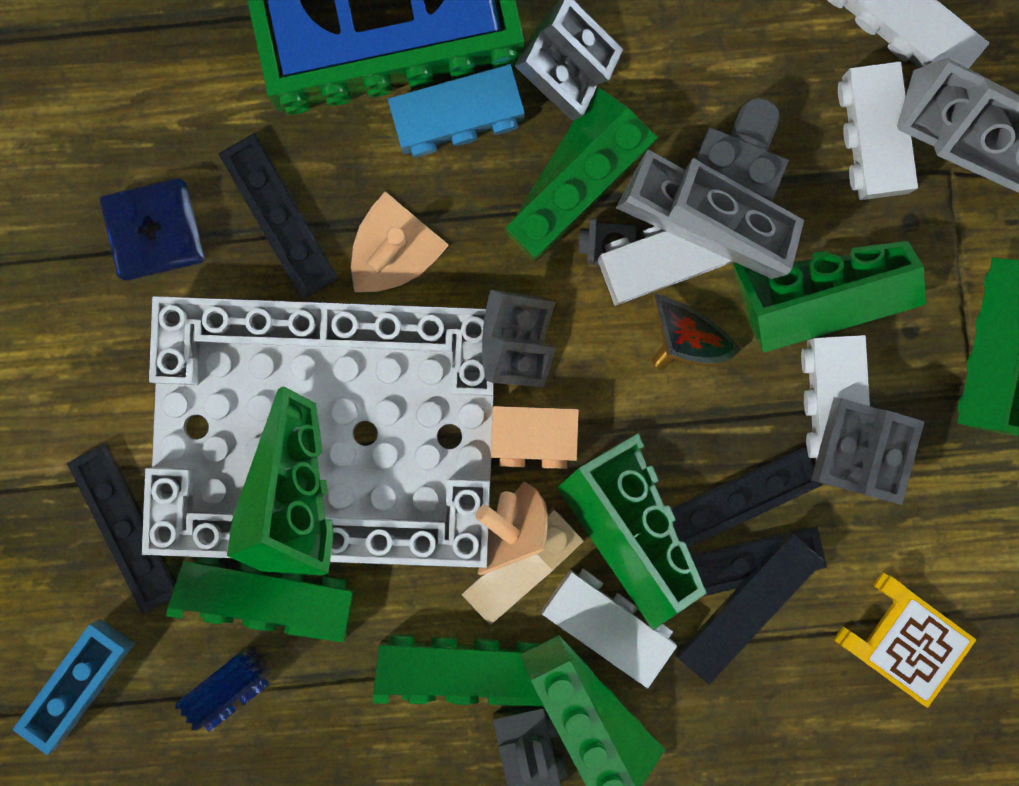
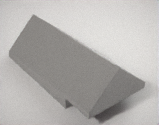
[897,58,1019,193]
[616,149,804,279]

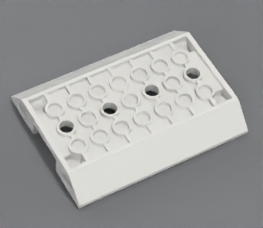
[142,297,494,568]

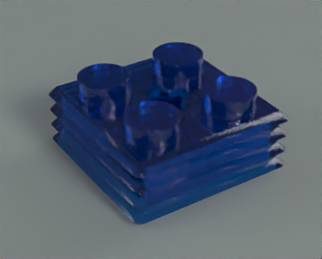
[100,178,204,281]
[175,646,272,732]

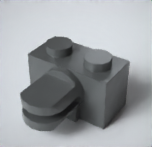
[695,98,789,201]
[493,706,568,786]

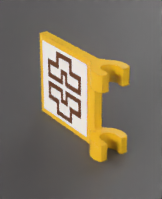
[833,572,976,708]

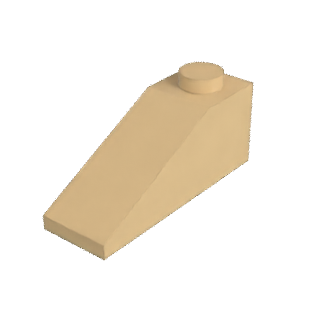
[461,508,584,625]

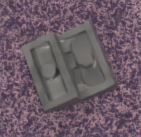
[515,0,623,120]
[482,289,556,387]
[811,397,925,505]

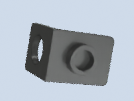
[579,217,637,266]

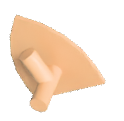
[351,192,449,293]
[475,481,548,575]

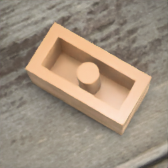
[491,406,579,469]

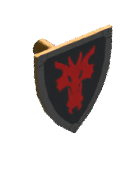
[651,293,742,370]

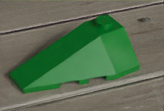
[227,386,334,575]

